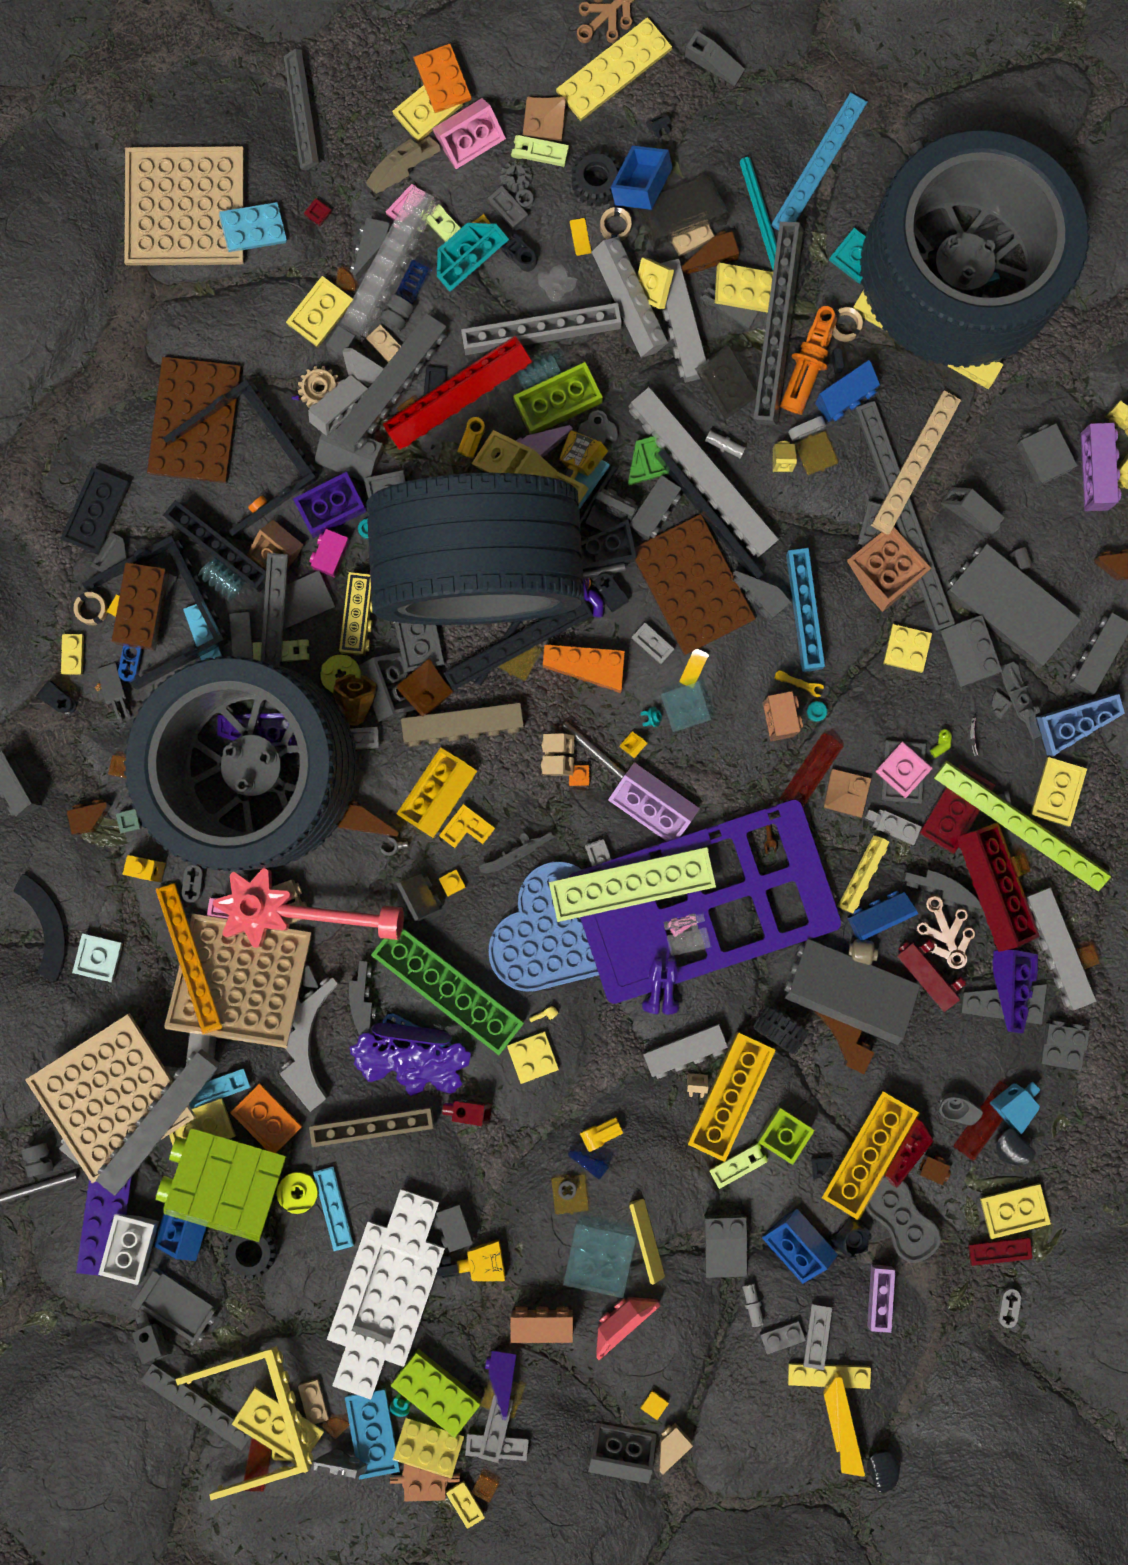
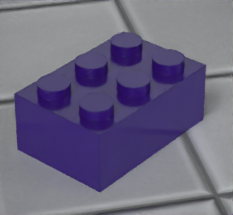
[293,472,367,538]

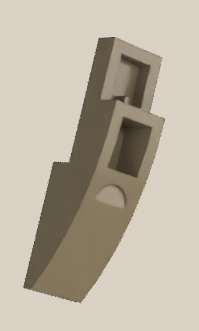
[366,136,441,194]

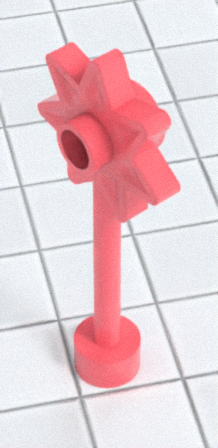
[213,868,404,948]

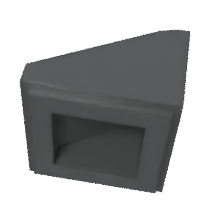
[303,965,320,988]

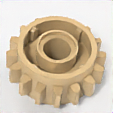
[298,366,339,408]

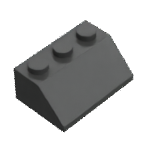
[314,426,384,483]
[940,615,1002,687]
[359,652,416,722]
[0,751,41,818]
[588,1423,656,1484]

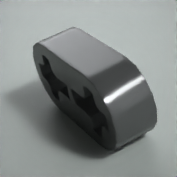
[182,865,204,903]

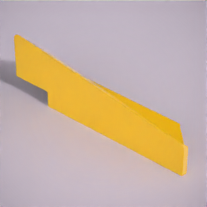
[823,1371,865,1476]

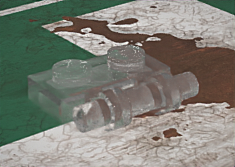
[663,913,711,956]

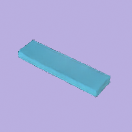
[313,1166,354,1251]

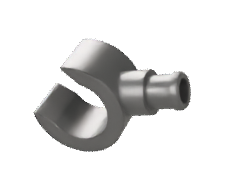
[380,837,408,856]

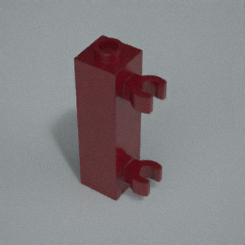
[897,938,966,1012]

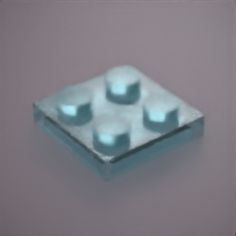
[661,682,711,732]

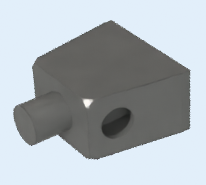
[132,1314,171,1364]

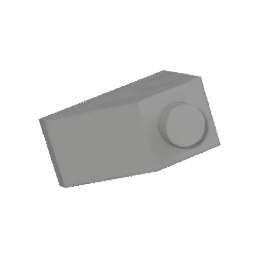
[343,348,383,389]

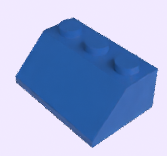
[815,360,880,423]
[847,890,918,940]
[762,1209,838,1284]
[154,1214,206,1261]

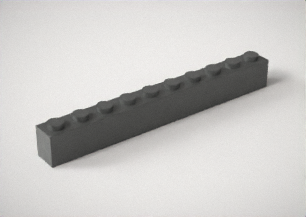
[754,221,803,426]

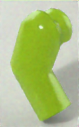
[930,729,952,758]

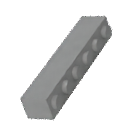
[592,237,668,357]
[660,259,709,383]
[1025,888,1096,1010]

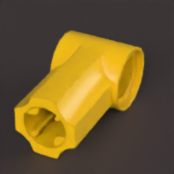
[457,417,485,458]
[580,1117,623,1152]

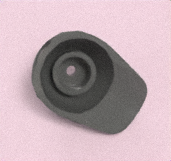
[939,1092,983,1125]

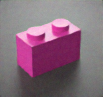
[310,529,350,578]

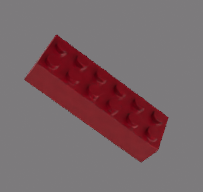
[957,823,1040,952]

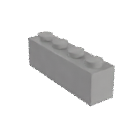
[643,1024,728,1079]

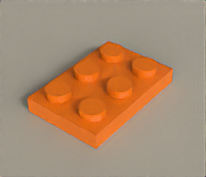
[414,44,471,113]
[230,1084,303,1153]

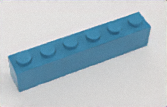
[786,548,825,672]

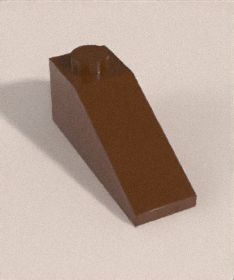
[681,231,739,276]
[338,801,400,837]

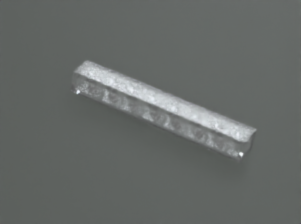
[339,186,437,341]

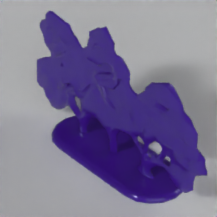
[349,1023,471,1096]

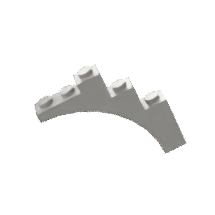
[280,977,340,1112]

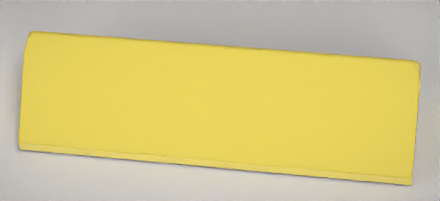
[629,1199,665,1284]

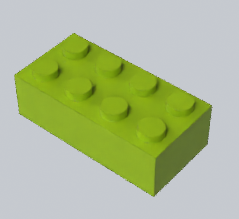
[513,362,603,435]
[391,1348,482,1438]

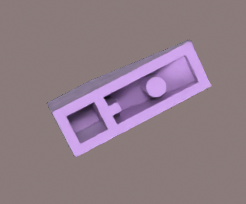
[516,425,572,458]

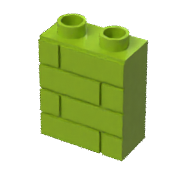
[155,1128,286,1242]

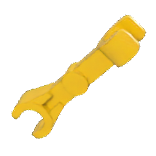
[774,671,824,697]

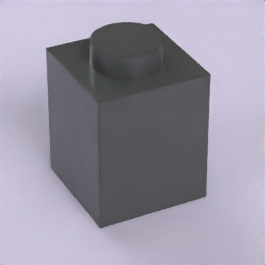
[326,326,357,361]

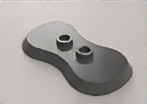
[866,1176,941,1263]

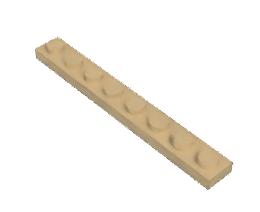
[871,390,961,535]

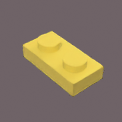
[61,634,84,675]
[446,1480,485,1529]

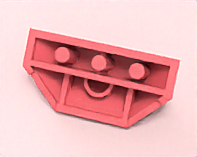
[596,1297,661,1360]

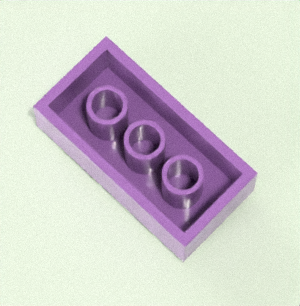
[1081,423,1121,511]

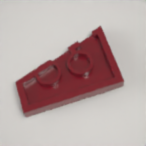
[885,1119,933,1188]

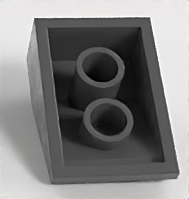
[397,874,442,921]
[704,1214,747,1278]

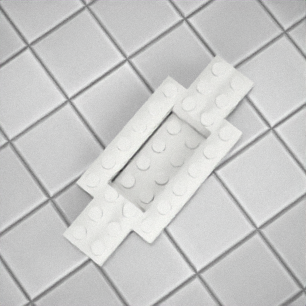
[327,1189,445,1399]

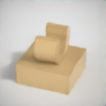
[687,1073,708,1098]

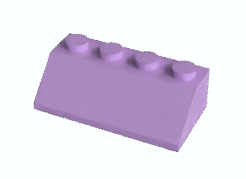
[608,763,700,841]

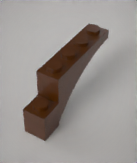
[813,1010,874,1074]

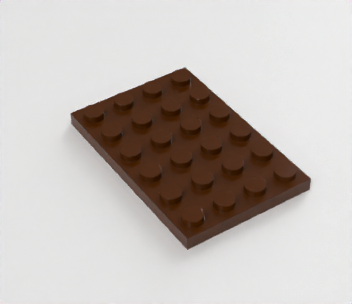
[147,357,242,484]
[635,514,755,656]

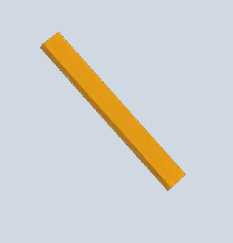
[156,883,222,1035]

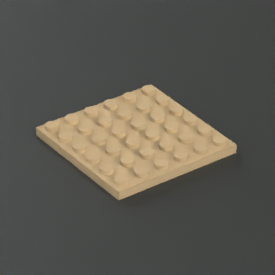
[124,147,244,265]
[165,914,312,1048]
[26,1013,196,1183]

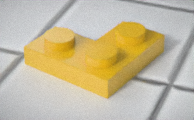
[439,804,495,848]

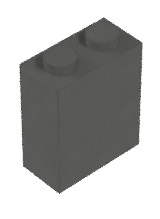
[1016,424,1077,487]

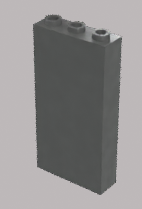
[946,544,1081,668]
[784,939,920,1045]

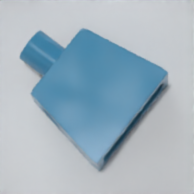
[990,1082,1040,1134]

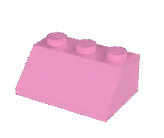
[432,98,506,169]

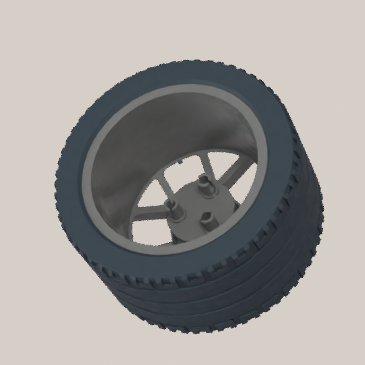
[860,129,1090,368]
[367,473,584,625]
[124,656,358,871]

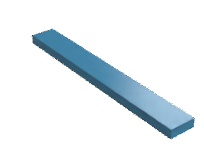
[771,92,867,231]

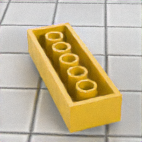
[687,1032,776,1162]
[822,1092,920,1220]

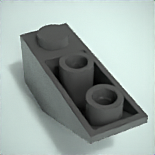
[685,31,745,86]
[350,218,391,281]
[732,571,791,620]

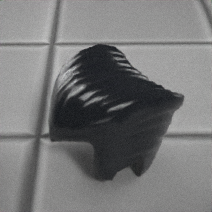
[995,1128,1036,1166]
[830,1216,872,1258]
[867,1449,900,1493]

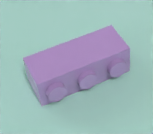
[867,1265,895,1333]

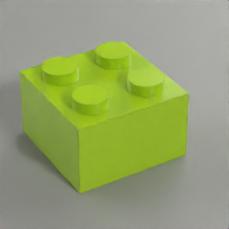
[756,1106,815,1165]

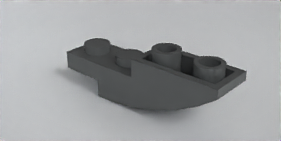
[902,870,982,912]
[349,961,377,1036]

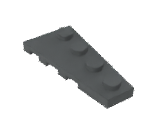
[960,984,1047,1025]

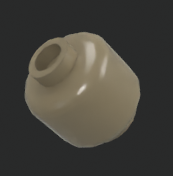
[848,939,878,965]

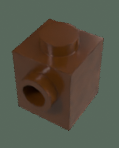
[917,1155,951,1185]

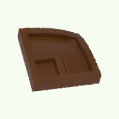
[396,659,453,717]

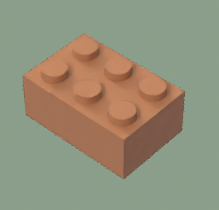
[763,692,803,742]
[511,1307,573,1343]

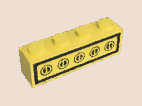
[339,572,372,656]

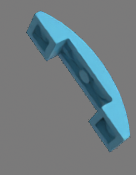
[189,1068,250,1109]

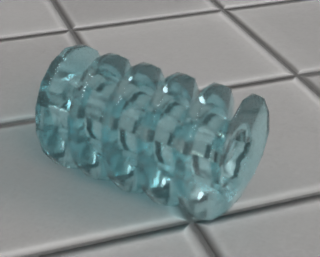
[517,355,561,391]
[198,558,242,601]

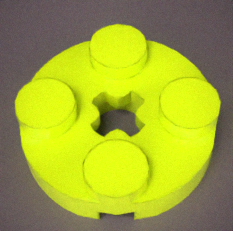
[321,655,361,693]
[277,1172,318,1214]

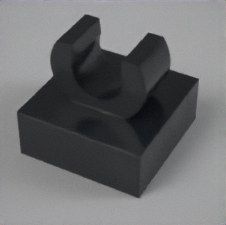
[646,113,671,138]
[437,1256,460,1279]

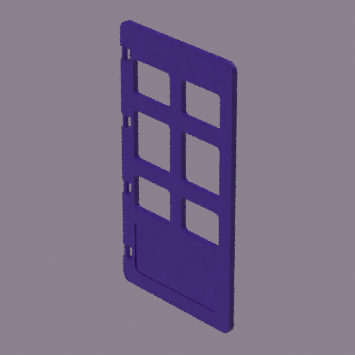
[569,800,841,1004]

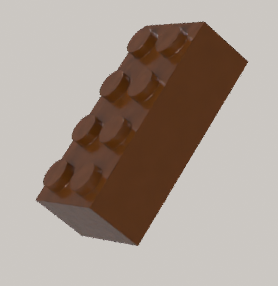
[112,563,170,651]

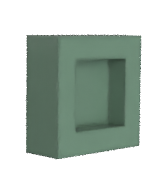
[116,809,141,834]

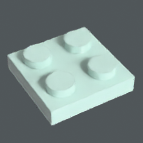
[72,934,123,982]

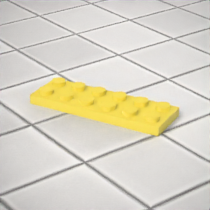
[556,17,672,121]

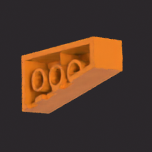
[543,645,624,693]

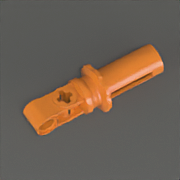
[780,306,837,415]

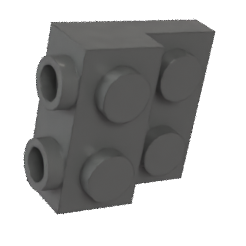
[595,488,638,523]
[1040,1021,1090,1071]

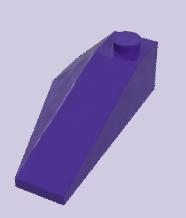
[217,713,297,754]
[992,950,1038,1033]

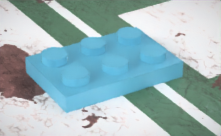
[219,203,287,252]

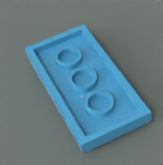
[345,1388,400,1480]

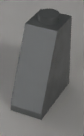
[941,487,1004,534]

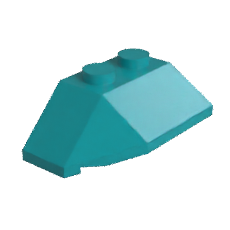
[437,223,509,292]

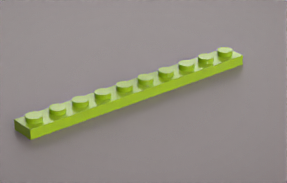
[934,760,1111,892]

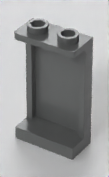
[131,1268,218,1346]

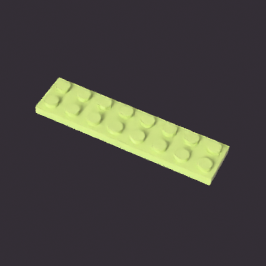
[549,848,716,922]

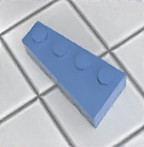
[1036,694,1125,756]

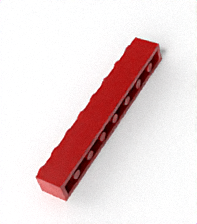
[383,336,532,450]

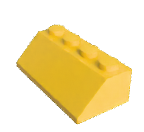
[396,747,477,838]

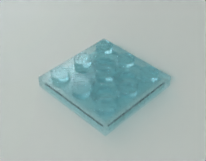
[563,1223,636,1298]

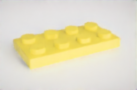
[232,1387,324,1465]

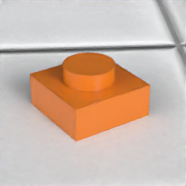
[569,765,589,786]

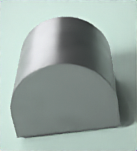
[1009,547,1033,571]

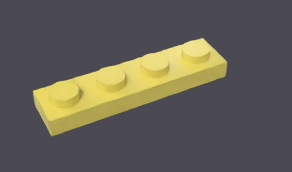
[837,835,889,913]
[788,1363,871,1389]

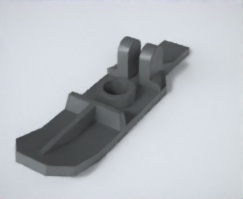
[1001,662,1042,740]
[479,832,554,873]

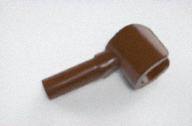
[764,825,777,854]

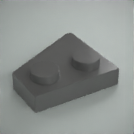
[311,1449,368,1478]

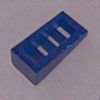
[395,259,431,305]
[568,1149,609,1179]

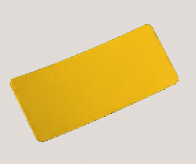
[570,218,591,256]
[679,649,709,688]

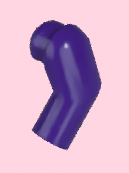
[585,590,604,618]

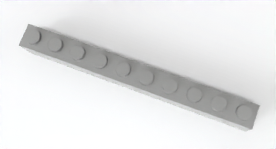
[629,387,779,558]

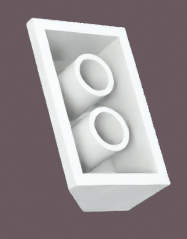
[98,1214,159,1285]

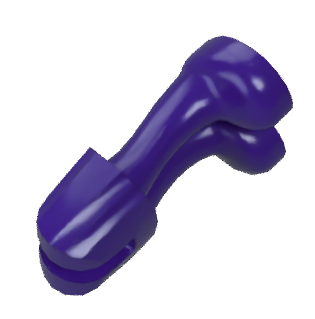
[642,958,680,1015]

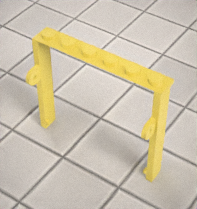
[176,1346,314,1500]

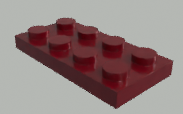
[919,764,995,854]

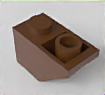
[1094,549,1128,581]
[67,799,111,835]

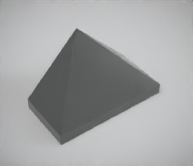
[91,532,127,572]

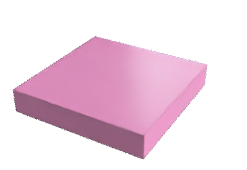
[875,741,933,798]

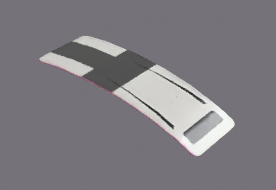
[971,717,978,756]

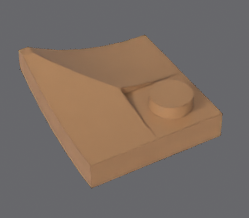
[523,97,566,142]
[823,769,871,818]

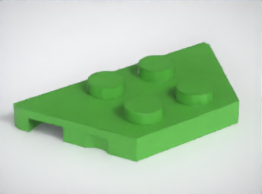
[628,436,682,485]

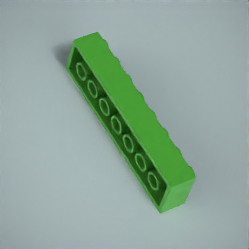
[371,927,524,1055]

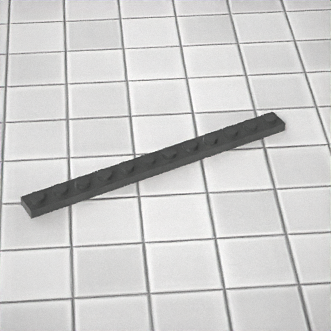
[855,401,955,631]

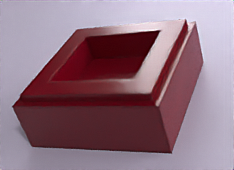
[304,198,332,227]

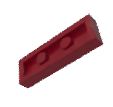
[968,1237,1033,1266]

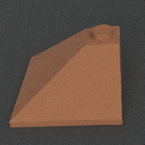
[847,527,931,612]

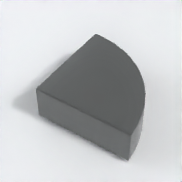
[991,691,1012,719]

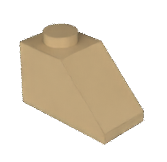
[659,1423,693,1474]

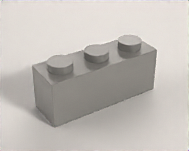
[308,375,368,436]

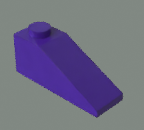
[485,1351,516,1421]

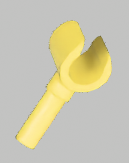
[529,1006,558,1022]

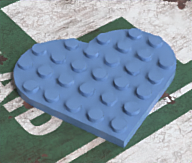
[488,862,599,991]

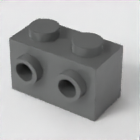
[434,1203,474,1252]

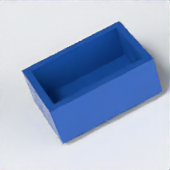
[611,146,672,210]

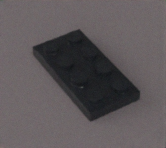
[60,467,130,555]

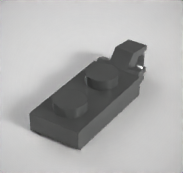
[858,501,882,549]

